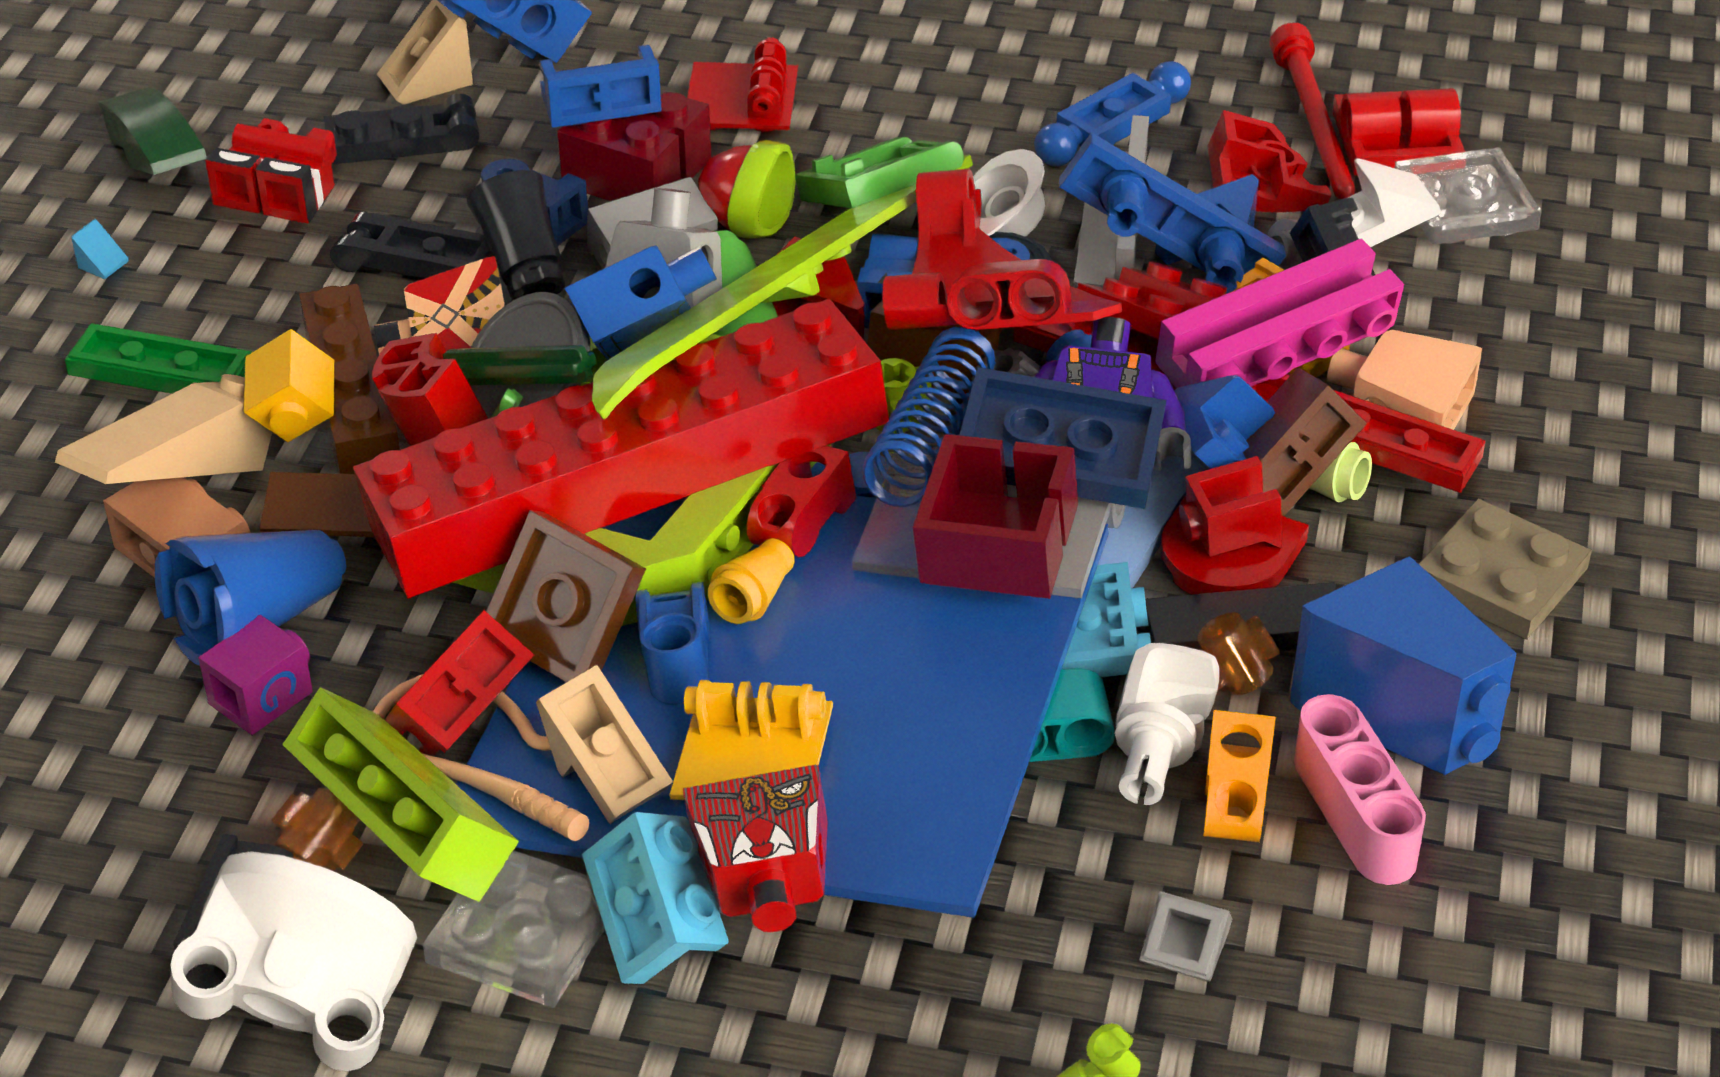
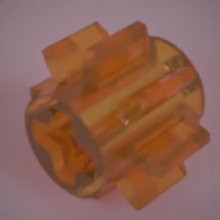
[1197,612,1280,695]
[271,788,364,872]

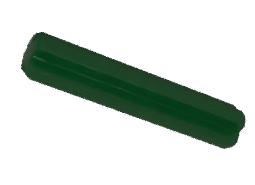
[443,345,597,385]

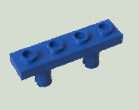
[1059,132,1286,293]

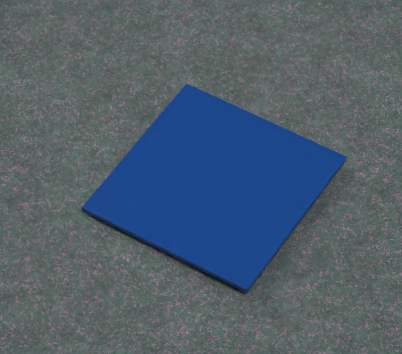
[456,496,1109,918]

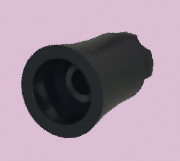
[466,170,565,300]

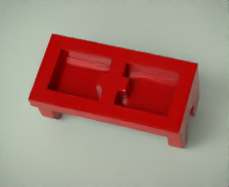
[385,610,534,756]

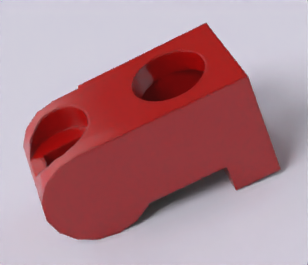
[746,445,856,557]

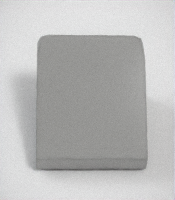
[1139,891,1232,982]

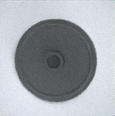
[470,292,590,418]

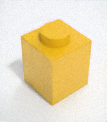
[244,329,334,442]

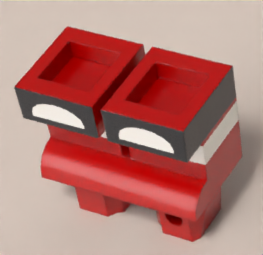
[205,118,337,224]

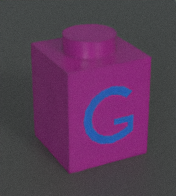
[198,615,313,735]

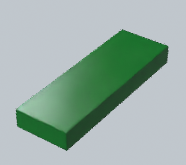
[65,323,253,394]

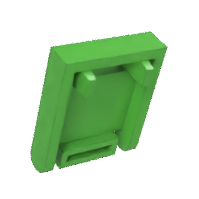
[795,137,964,208]

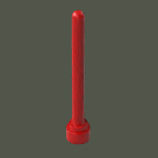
[1269,23,1355,200]

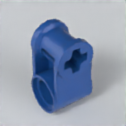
[636,582,710,704]

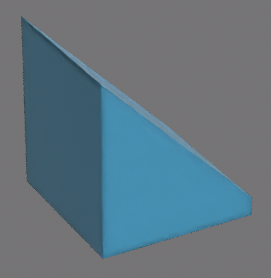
[71,218,129,279]

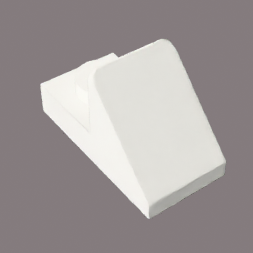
[1347,158,1441,247]

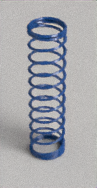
[862,327,995,507]

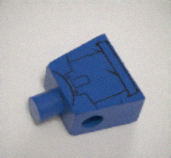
[565,245,717,360]

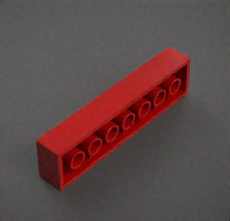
[353,298,889,599]

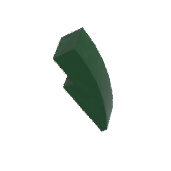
[99,87,207,175]

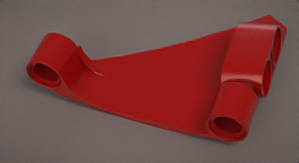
[883,169,1122,330]

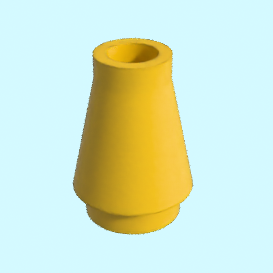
[708,538,795,624]

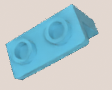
[1062,562,1151,677]
[582,812,728,984]

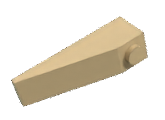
[55,374,272,484]

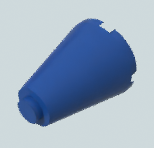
[155,530,346,666]

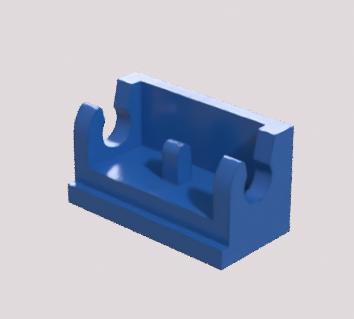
[539,45,662,128]

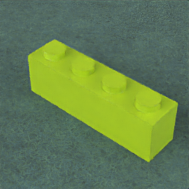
[283,687,519,902]

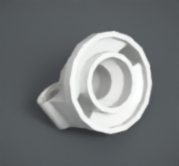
[171,852,417,1071]

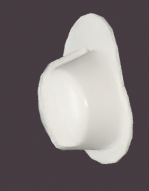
[973,149,1045,236]

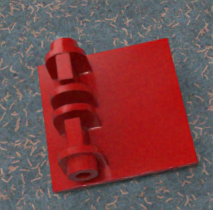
[687,38,798,132]

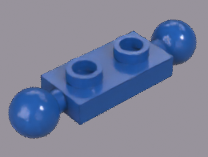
[1034,61,1191,167]

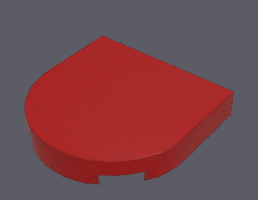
[1160,496,1309,595]

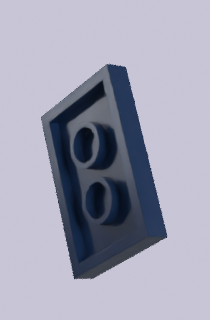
[960,367,1167,509]

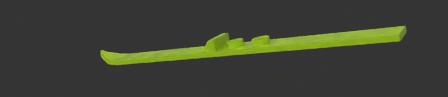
[592,155,973,420]

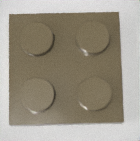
[1419,498,1592,640]

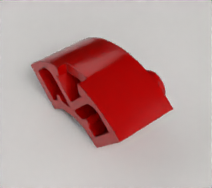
[372,333,489,446]

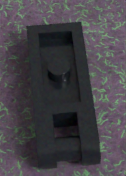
[324,93,480,165]
[330,212,493,278]

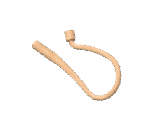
[372,674,589,841]

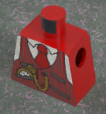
[683,764,828,932]

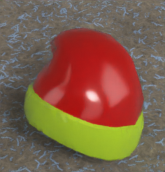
[698,140,795,239]

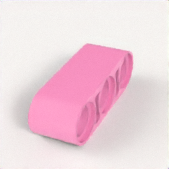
[1294,694,1426,885]

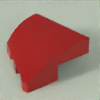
[1208,110,1332,213]

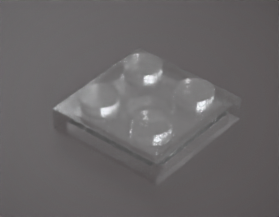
[1395,147,1542,245]
[423,850,605,1008]

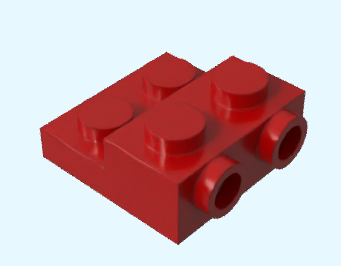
[1077,262,1227,339]

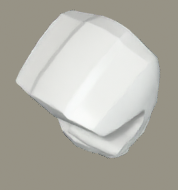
[1115,643,1219,805]

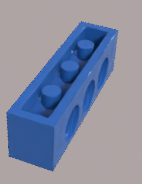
[438,0,593,63]

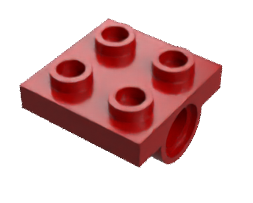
[1332,88,1465,175]

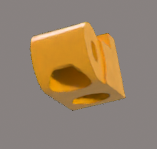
[1203,710,1276,842]

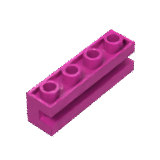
[1155,238,1404,388]

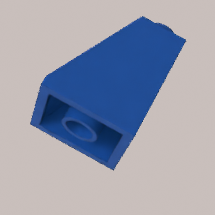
[1290,556,1517,775]

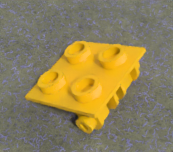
[669,680,833,800]

